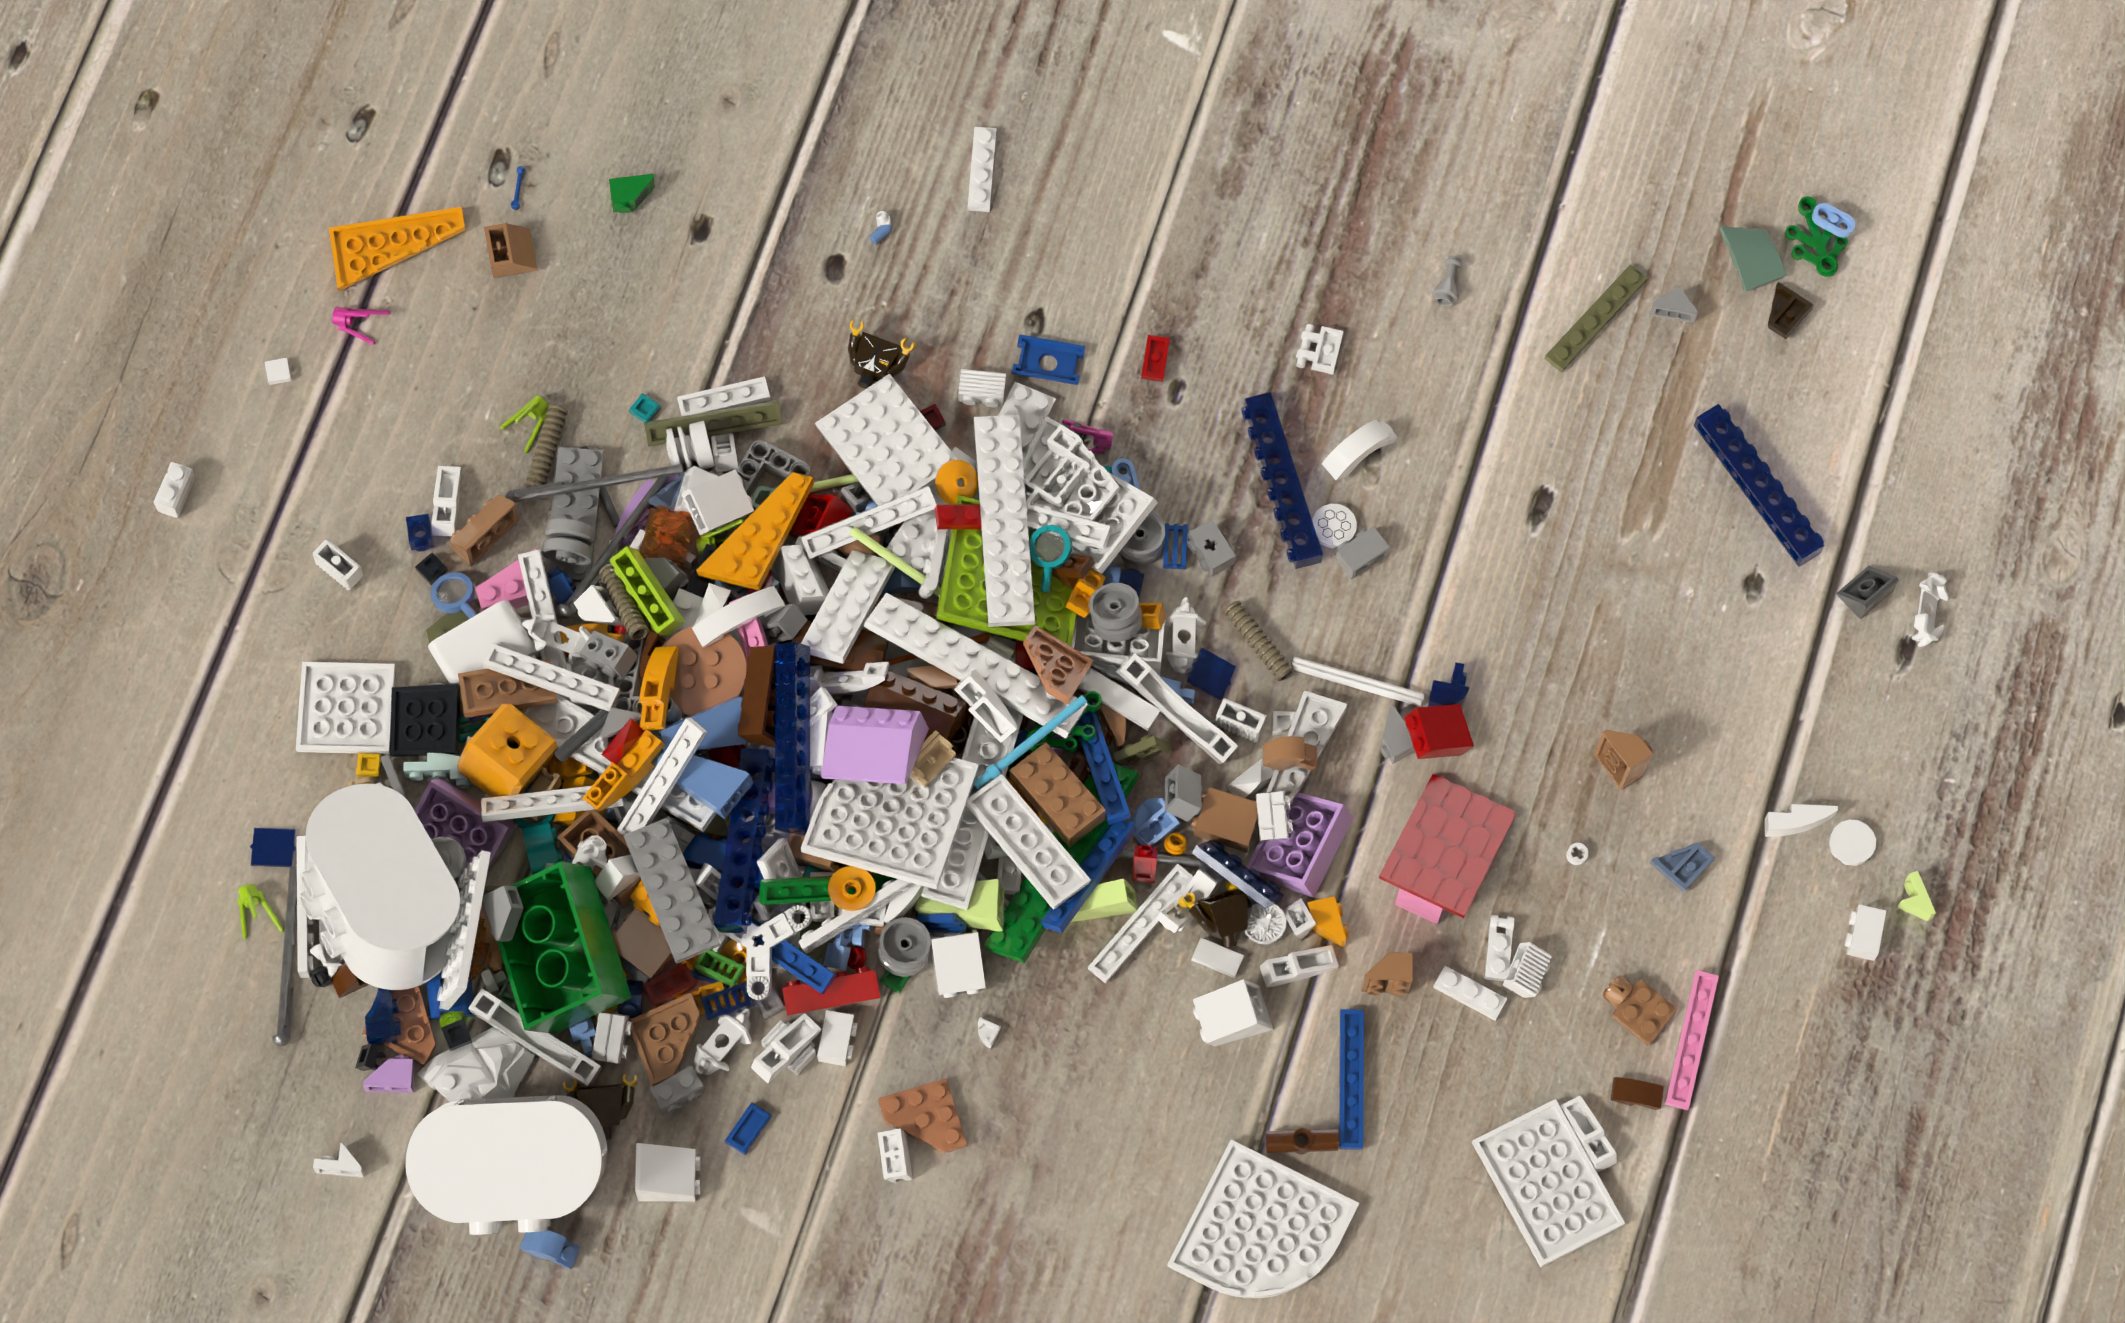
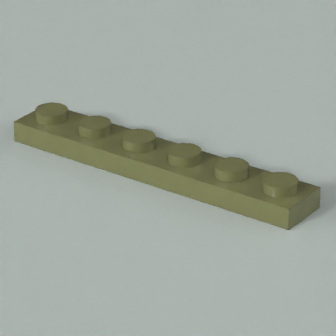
[1544,264,1647,373]
[644,400,782,447]

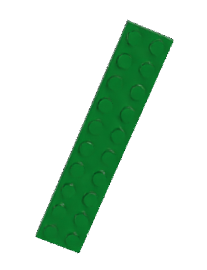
[984,763,1140,964]

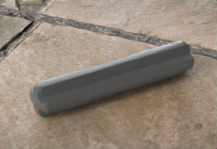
[554,709,609,762]

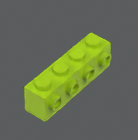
[609,546,686,636]

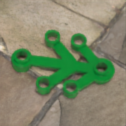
[1785,196,1848,277]
[1026,691,1102,753]

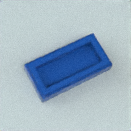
[725,1102,772,1155]

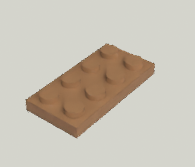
[458,659,558,718]

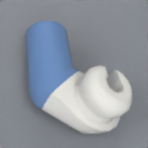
[869,211,891,244]

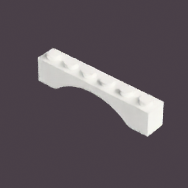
[1116,653,1238,764]
[469,989,602,1087]

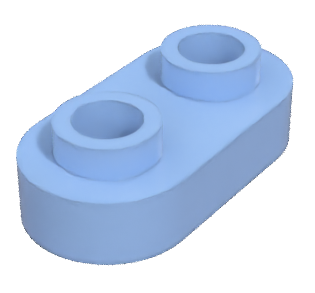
[1812,203,1855,238]
[1112,458,1140,490]

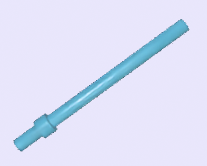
[973,695,1087,790]

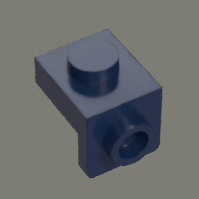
[618,980,643,1018]

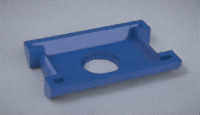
[1011,334,1085,385]
[427,966,475,1020]

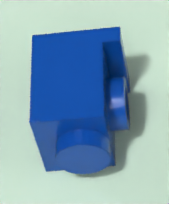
[547,566,576,604]

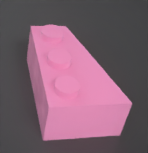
[475,548,536,611]

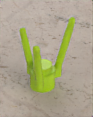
[500,395,549,453]
[696,519,744,556]
[237,884,284,939]

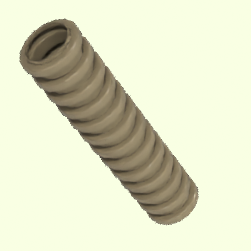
[524,404,568,488]
[599,564,649,641]
[1224,601,1294,681]

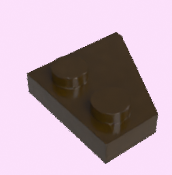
[1768,282,1813,339]

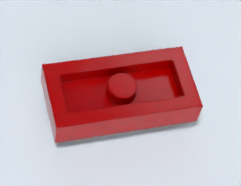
[1141,335,1170,382]
[934,505,982,529]

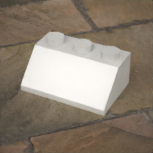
[773,545,829,615]

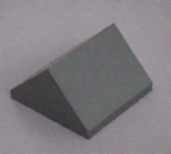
[1836,566,1899,619]

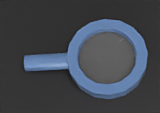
[431,572,477,619]

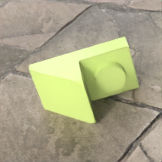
[1897,871,1936,921]

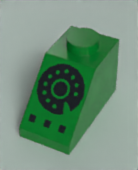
[609,174,655,213]

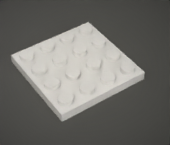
[1053,472,1158,574]
[296,662,396,754]

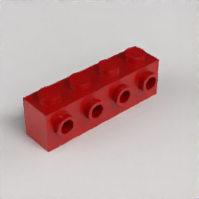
[782,966,880,1016]

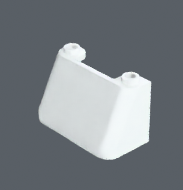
[428,600,541,702]

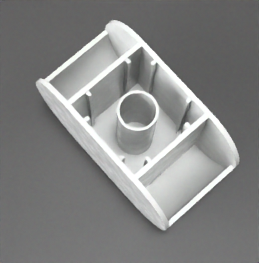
[299,784,460,990]
[406,1095,607,1235]

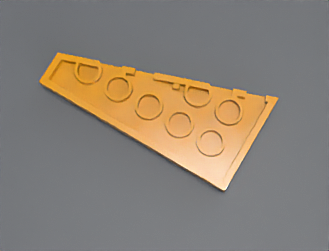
[329,207,465,292]
[696,472,815,590]

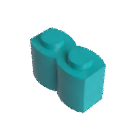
[522,823,563,875]

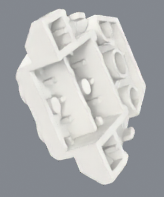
[1024,424,1120,521]
[417,1027,535,1102]

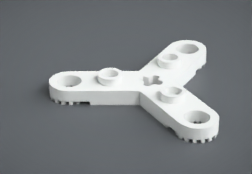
[708,905,812,1000]

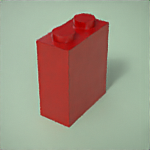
[1404,704,1474,759]

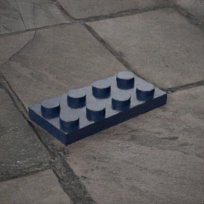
[1192,840,1284,908]

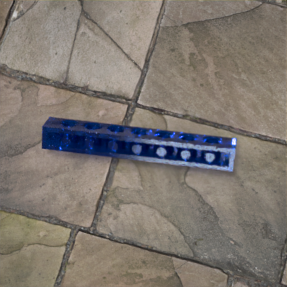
[1241,392,1323,569]
[1693,404,1825,567]
[775,642,810,833]
[713,748,776,934]

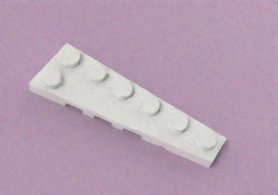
[1266,691,1347,813]

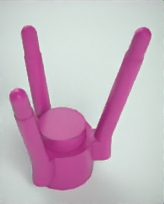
[332,306,390,345]
[1062,419,1113,454]

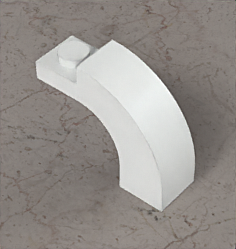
[1322,420,1398,480]
[1156,864,1225,933]

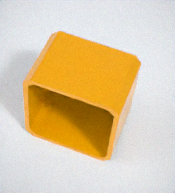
[457,704,557,797]

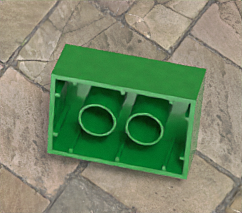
[497,861,632,1034]

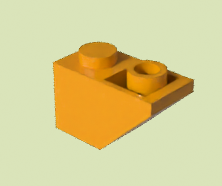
[1306,896,1349,947]

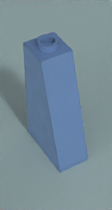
[656,696,747,753]
[655,753,754,819]

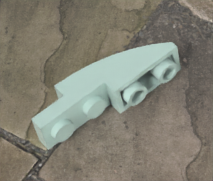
[403,753,475,789]

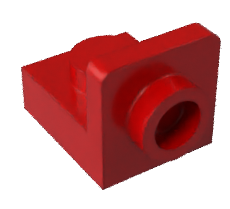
[1132,845,1158,883]

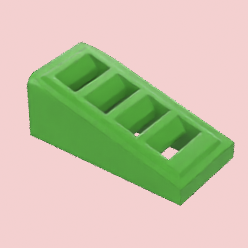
[693,950,746,988]

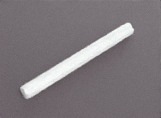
[1291,657,1424,706]

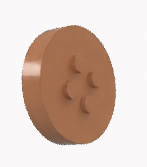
[664,626,748,717]

